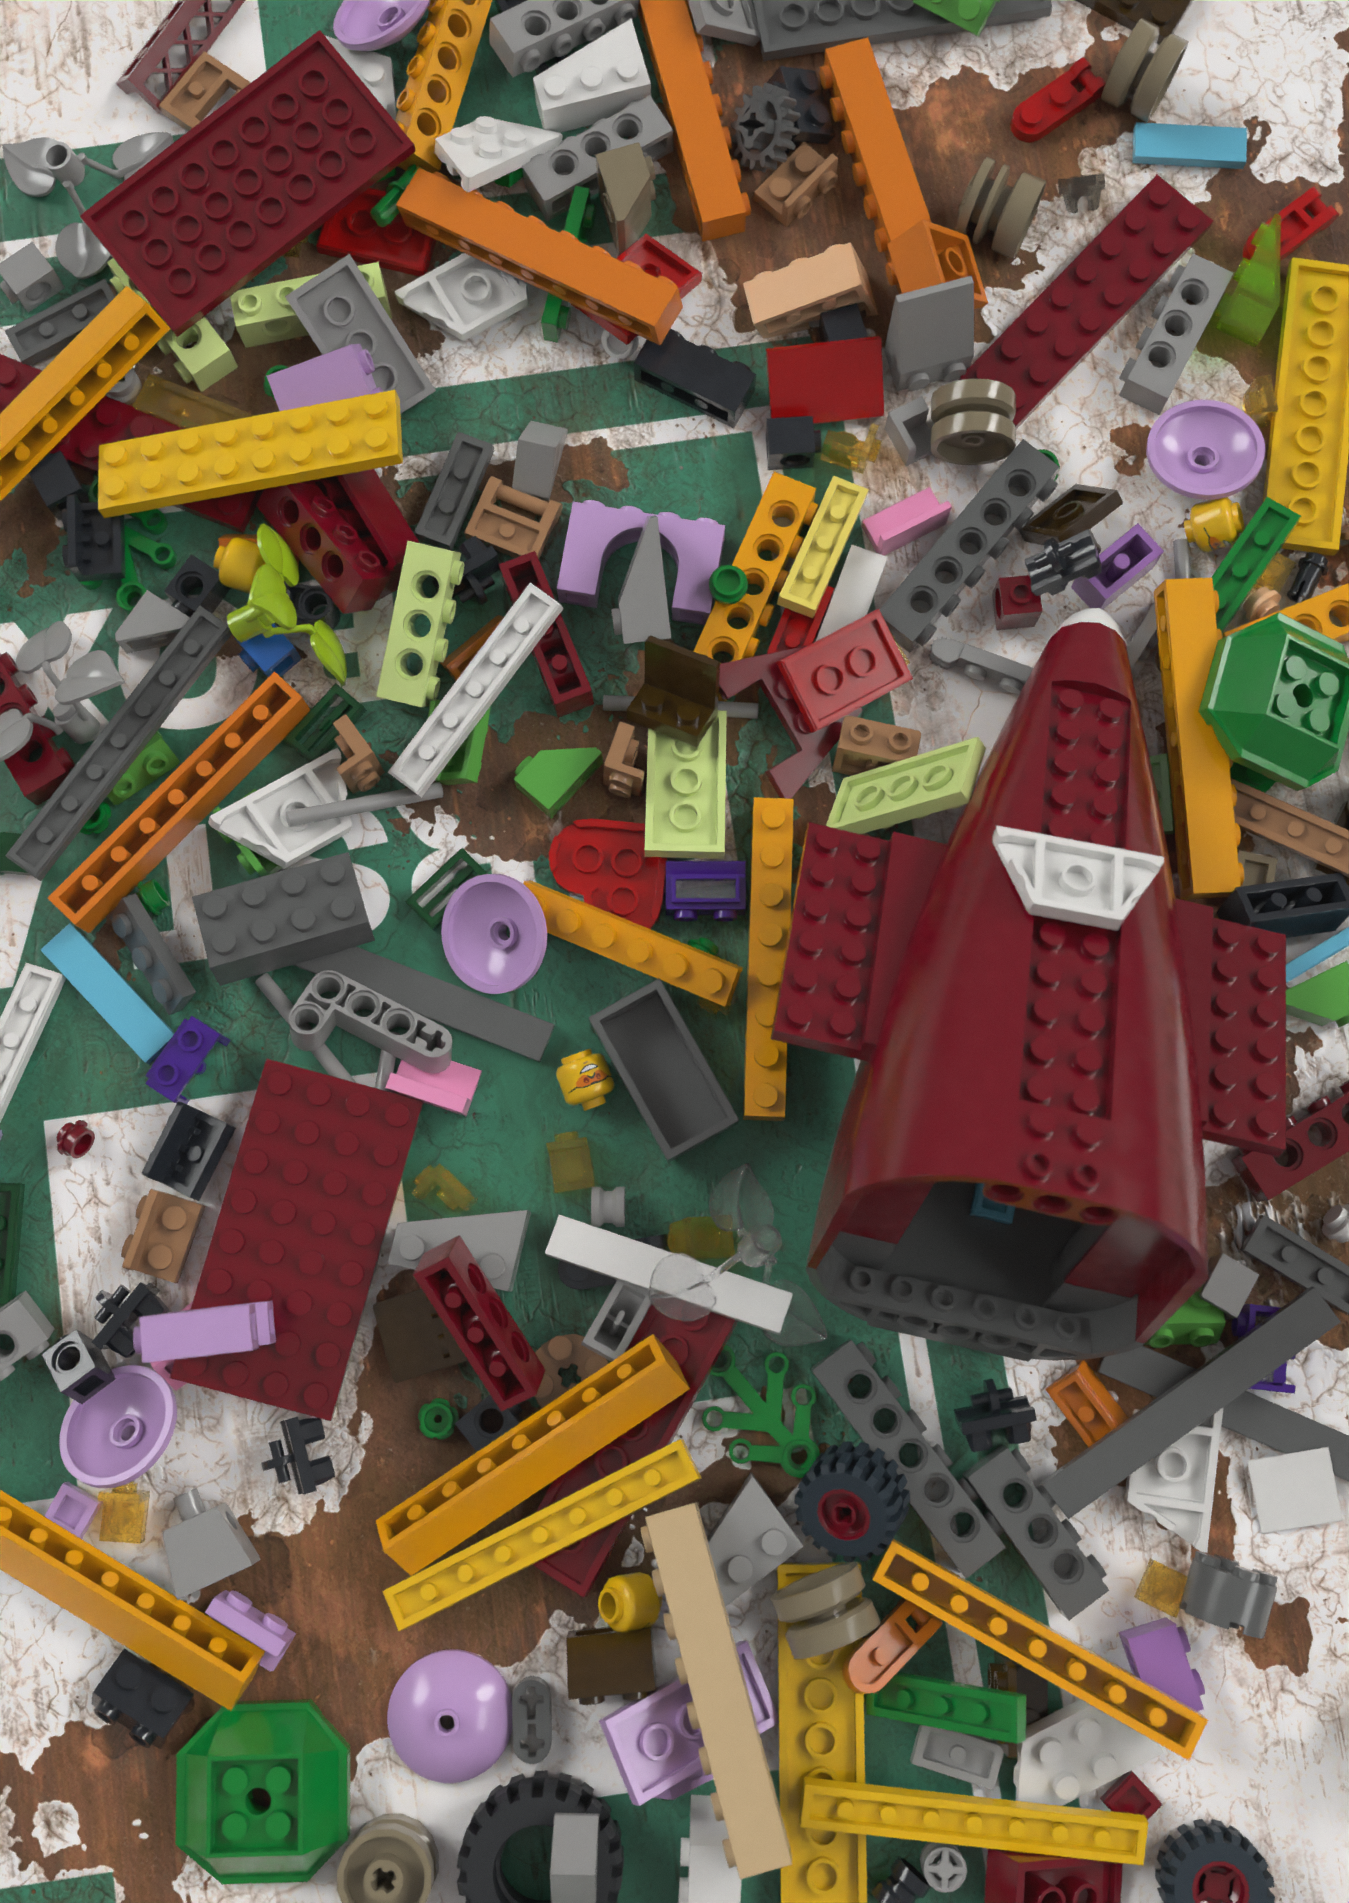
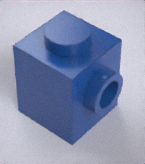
[235,624,302,678]

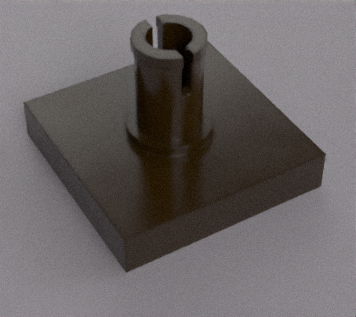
[1019,484,1123,554]

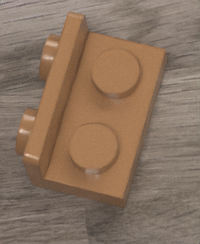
[754,142,838,227]
[333,714,385,794]
[832,715,921,776]
[603,721,644,798]
[121,1189,206,1283]

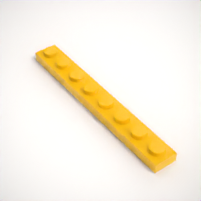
[383,1439,701,1631]
[799,1777,1149,1866]

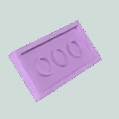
[599,1641,779,1806]

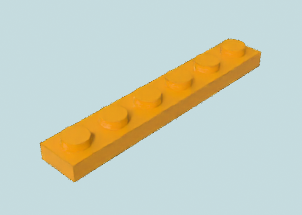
[523,880,743,1007]

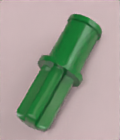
[371,164,423,227]

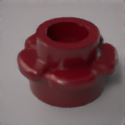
[56,1120,95,1159]

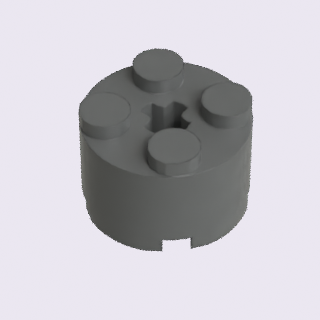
[1179,1551,1278,1639]

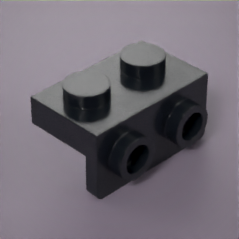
[767,66,836,153]
[62,494,126,582]
[142,1101,236,1201]
[91,1649,194,1749]

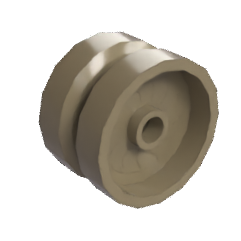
[1101,18,1189,123]
[930,379,1016,465]
[771,1562,881,1659]
[337,1814,439,1903]

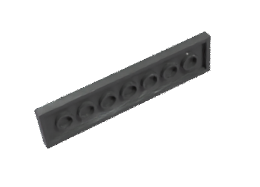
[752,0,1053,61]

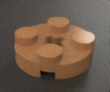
[534,1334,609,1408]

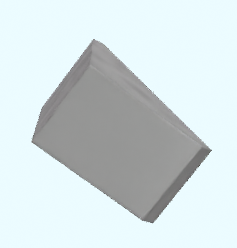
[512,421,568,501]
[115,590,190,653]
[581,1280,656,1362]
[550,1813,599,1903]

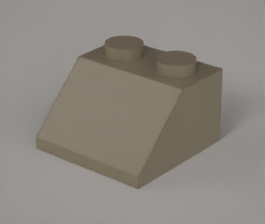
[595,142,656,256]

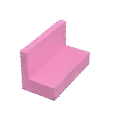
[861,487,952,556]
[385,1060,482,1116]

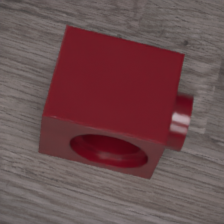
[992,575,1043,631]

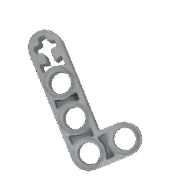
[289,970,452,1074]

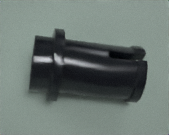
[1287,552,1329,603]

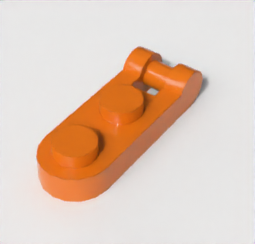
[842,1597,943,1695]

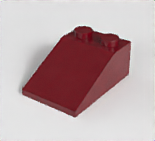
[984,1848,1123,1903]

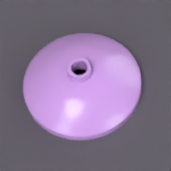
[333,0,430,51]
[1146,400,1265,500]
[441,874,547,994]
[59,1365,177,1488]
[387,1649,513,1783]

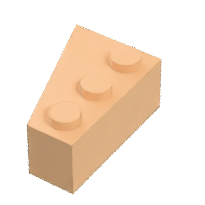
[743,242,878,339]

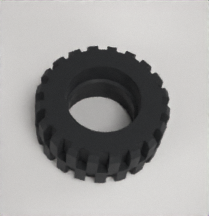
[456,1770,624,1903]

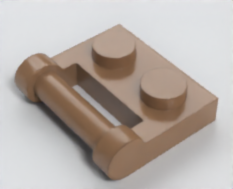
[159,51,251,131]
[464,476,563,559]

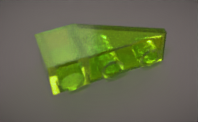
[1214,213,1281,348]

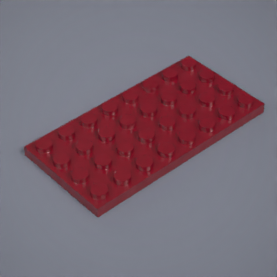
[80,30,416,337]
[170,1058,424,1421]

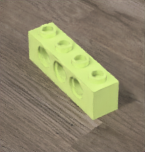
[107,259,238,392]
[230,262,392,348]
[376,541,464,707]

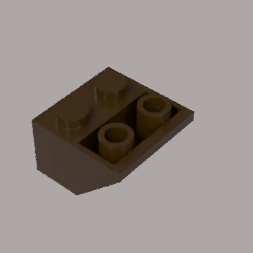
[566,1626,657,1705]

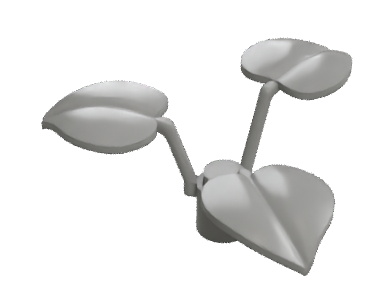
[2,132,174,279]
[0,621,125,762]

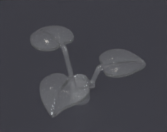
[647,1163,828,1347]

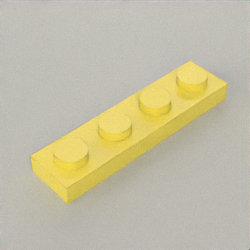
[777,476,869,618]

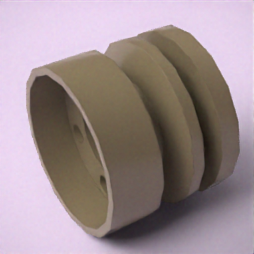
[956,157,1047,260]

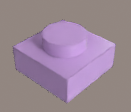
[44,1482,103,1539]

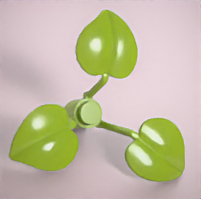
[227,523,347,687]

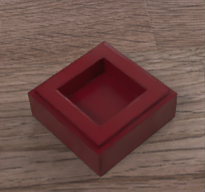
[1100,1770,1163,1820]

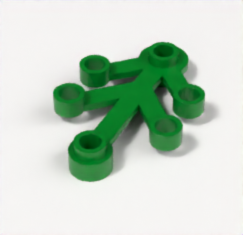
[80,478,177,614]
[702,1345,820,1478]

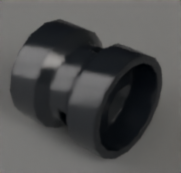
[871,1856,932,1903]

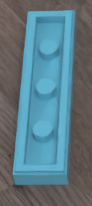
[40,923,174,1064]

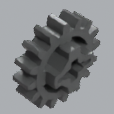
[730,83,800,172]

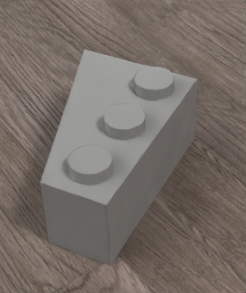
[388,1210,531,1292]
[707,1472,804,1607]

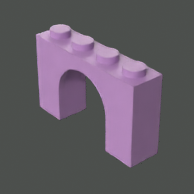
[557,500,725,625]
[133,1300,276,1363]

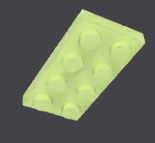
[645,710,727,859]
[826,737,986,834]

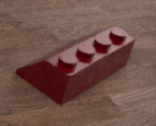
[313,469,419,602]

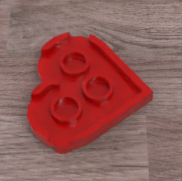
[549,818,667,930]

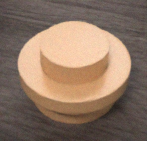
[1243,587,1281,622]

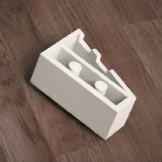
[533,19,651,133]
[679,1795,741,1903]

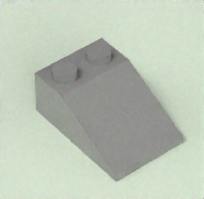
[884,276,974,391]
[611,515,671,644]

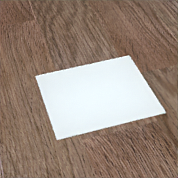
[1247,1447,1343,1534]

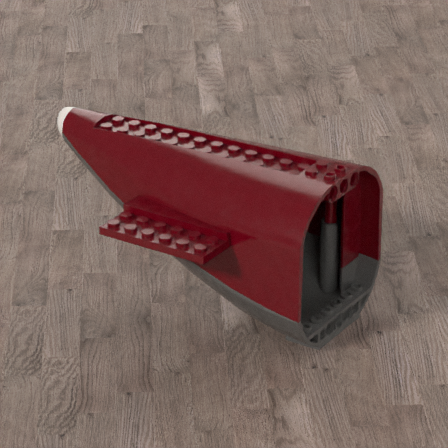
[771,608,1286,1362]

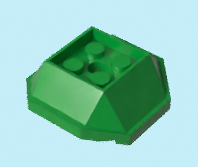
[1198,612,1349,791]
[175,1699,350,1884]

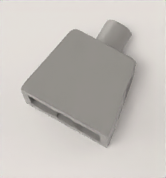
[163,1488,261,1600]

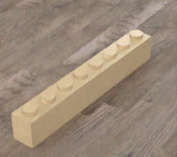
[640,1502,792,1879]

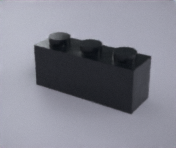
[634,329,756,428]
[1216,873,1349,938]

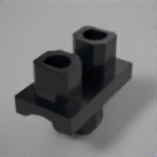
[1024,529,1102,597]
[432,536,500,605]
[92,1283,170,1358]
[953,1378,1037,1452]
[261,1417,335,1495]

